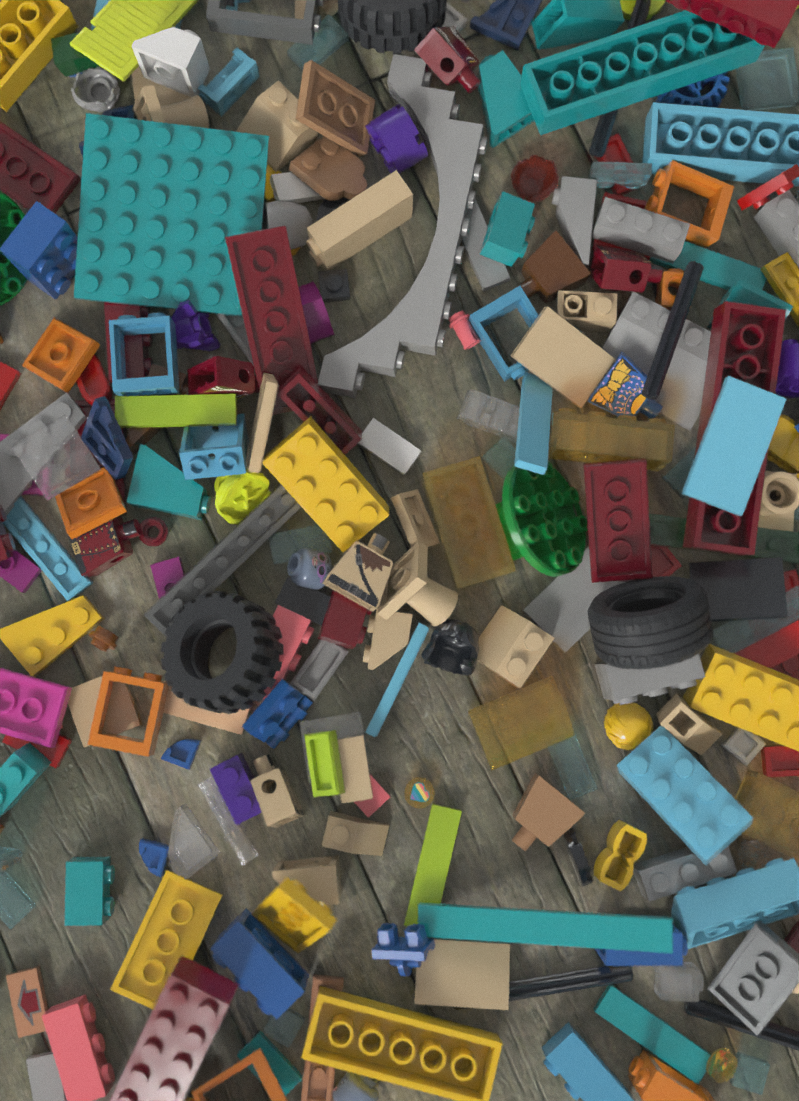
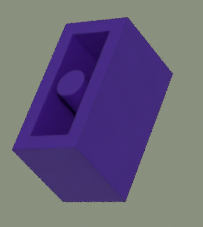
[210,753,262,825]

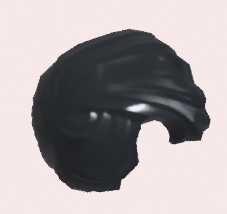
[421,619,479,676]

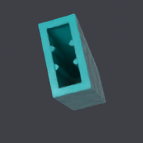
[532,0,624,50]
[478,50,534,149]
[127,444,211,520]

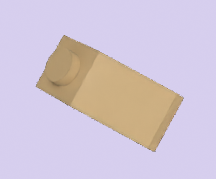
[322,811,389,856]

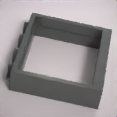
[206,0,325,45]

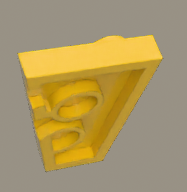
[0,596,105,677]

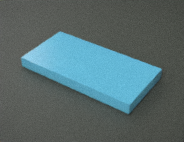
[681,376,786,516]

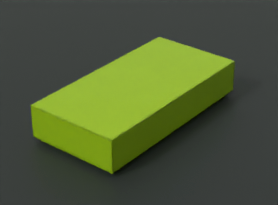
[304,730,345,797]

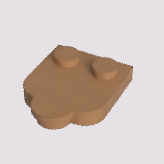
[289,136,367,201]

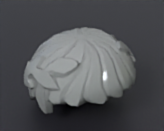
[71,67,120,112]

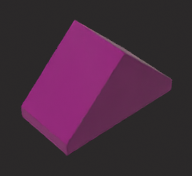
[299,281,334,344]

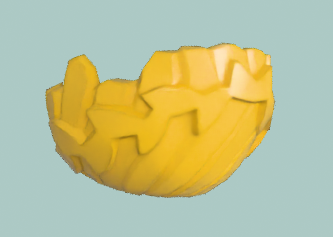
[604,702,654,750]

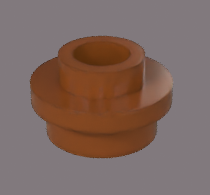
[89,626,118,652]

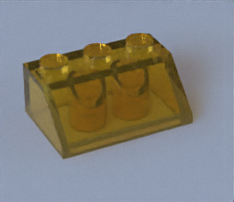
[468,676,575,771]

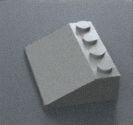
[602,292,711,431]

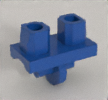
[372,923,435,976]

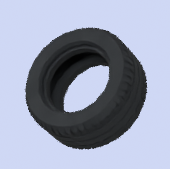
[588,576,713,670]

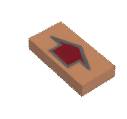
[6,965,48,1038]

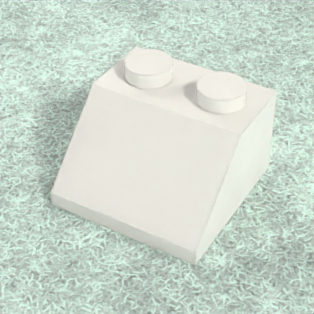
[132,27,210,97]

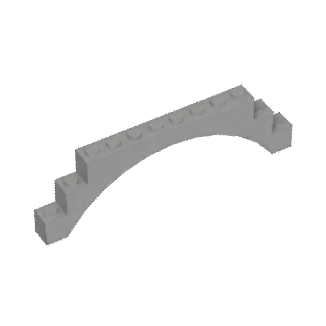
[318,54,488,398]

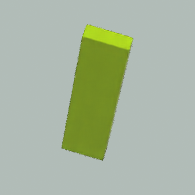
[115,394,237,428]
[404,803,462,926]

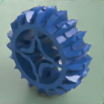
[656,72,729,108]

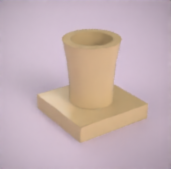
[133,85,209,128]
[758,471,799,533]
[377,541,458,627]

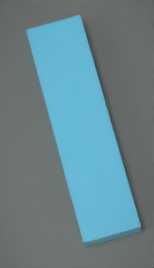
[514,372,553,475]
[3,496,93,601]
[365,623,429,737]

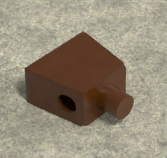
[517,230,590,303]

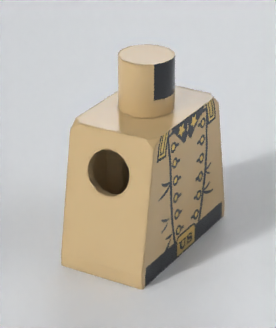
[251,754,305,828]

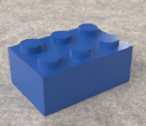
[0,201,78,300]
[210,908,309,1019]

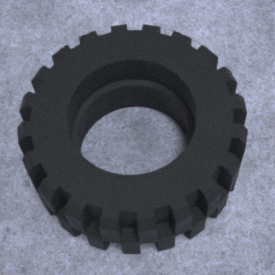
[338,0,447,54]
[161,591,284,714]

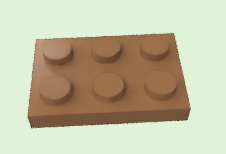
[295,60,375,156]

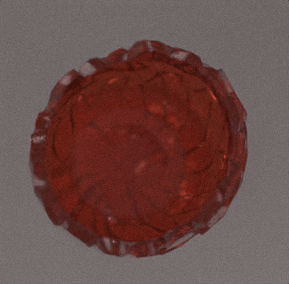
[511,155,559,203]

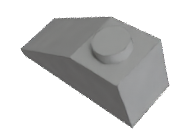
[552,176,597,268]

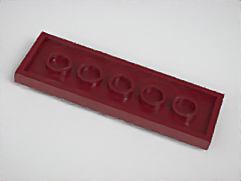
[225,225,318,415]

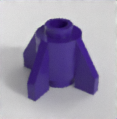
[171,300,221,351]

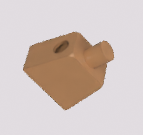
[512,773,585,852]

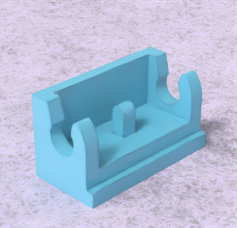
[197,47,260,117]

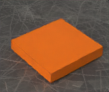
[22,317,100,393]
[54,467,127,539]

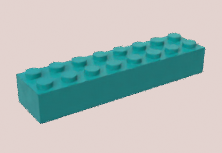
[520,10,765,135]

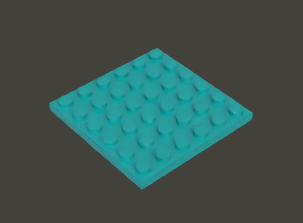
[74,113,269,317]

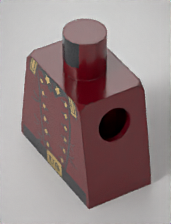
[589,244,663,292]
[68,515,142,577]

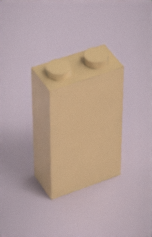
[306,170,413,271]

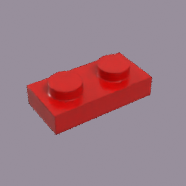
[737,164,799,211]

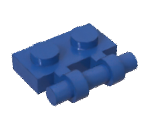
[242,679,313,749]

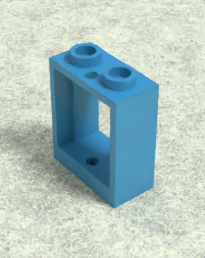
[469,286,539,382]
[109,313,180,396]
[179,414,249,480]

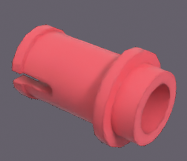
[449,310,481,350]

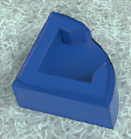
[161,739,202,770]
[139,838,171,877]

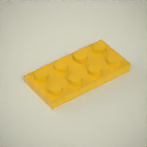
[110,870,223,1009]
[251,877,337,954]

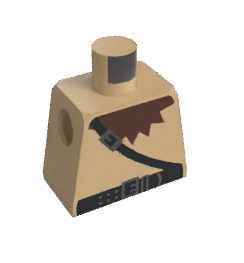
[322,533,393,612]

